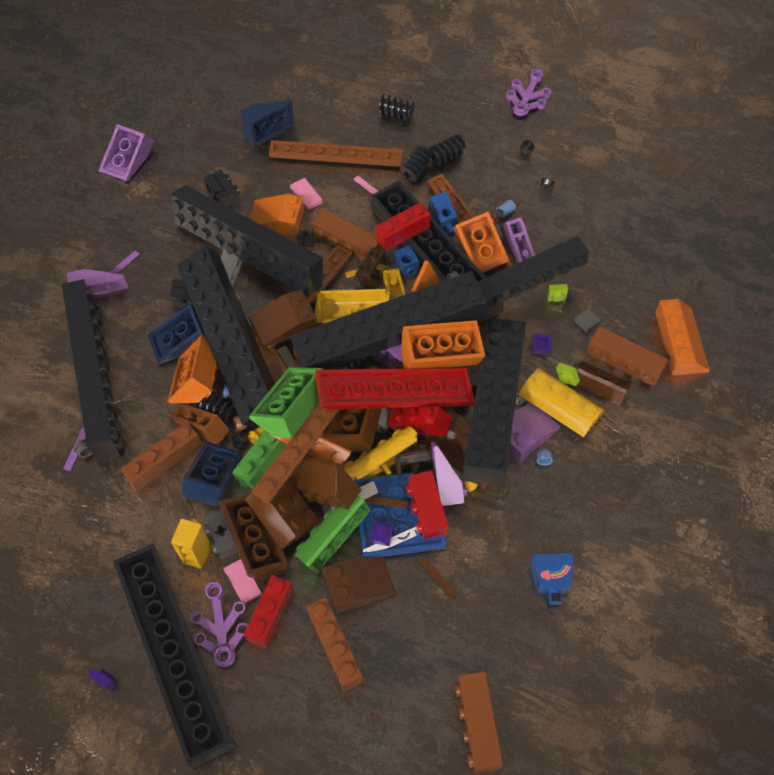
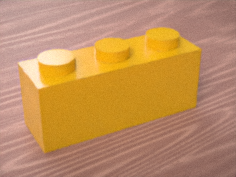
[171,519,212,569]

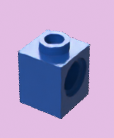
[393,245,419,278]

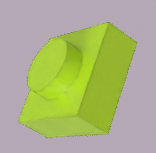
[547,284,568,302]
[556,363,580,386]

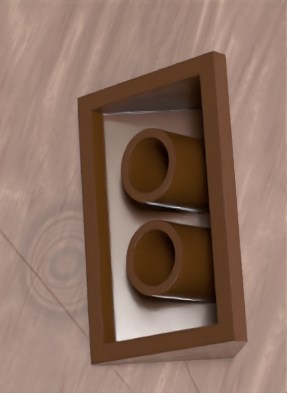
[573,359,632,407]

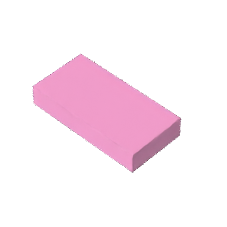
[290,178,323,211]
[224,559,262,604]

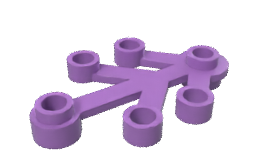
[506,68,552,116]
[190,582,248,667]

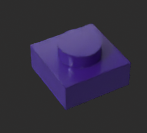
[531,333,552,355]
[369,521,394,546]
[88,668,117,692]

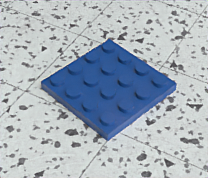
[354,470,446,558]

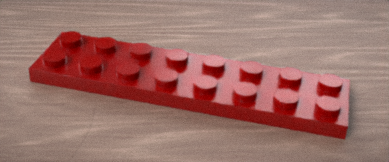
[314,368,475,410]

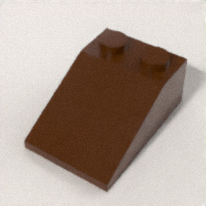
[249,289,317,348]
[322,557,396,615]

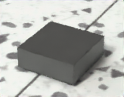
[574,308,600,333]

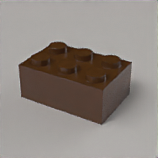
[245,479,320,549]

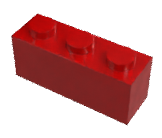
[375,202,431,251]
[387,406,452,436]
[405,471,449,540]
[244,575,293,649]

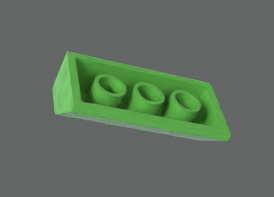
[249,367,323,438]
[232,430,287,492]
[294,496,371,574]

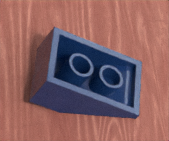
[239,99,295,147]
[148,304,206,364]
[182,442,243,507]

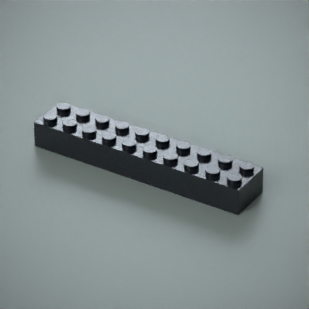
[370,180,504,326]
[171,185,323,297]
[177,245,275,428]
[290,271,487,370]
[62,279,123,463]
[463,318,526,486]
[113,543,235,769]

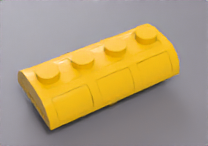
[315,289,391,326]
[519,368,605,437]
[343,426,417,480]

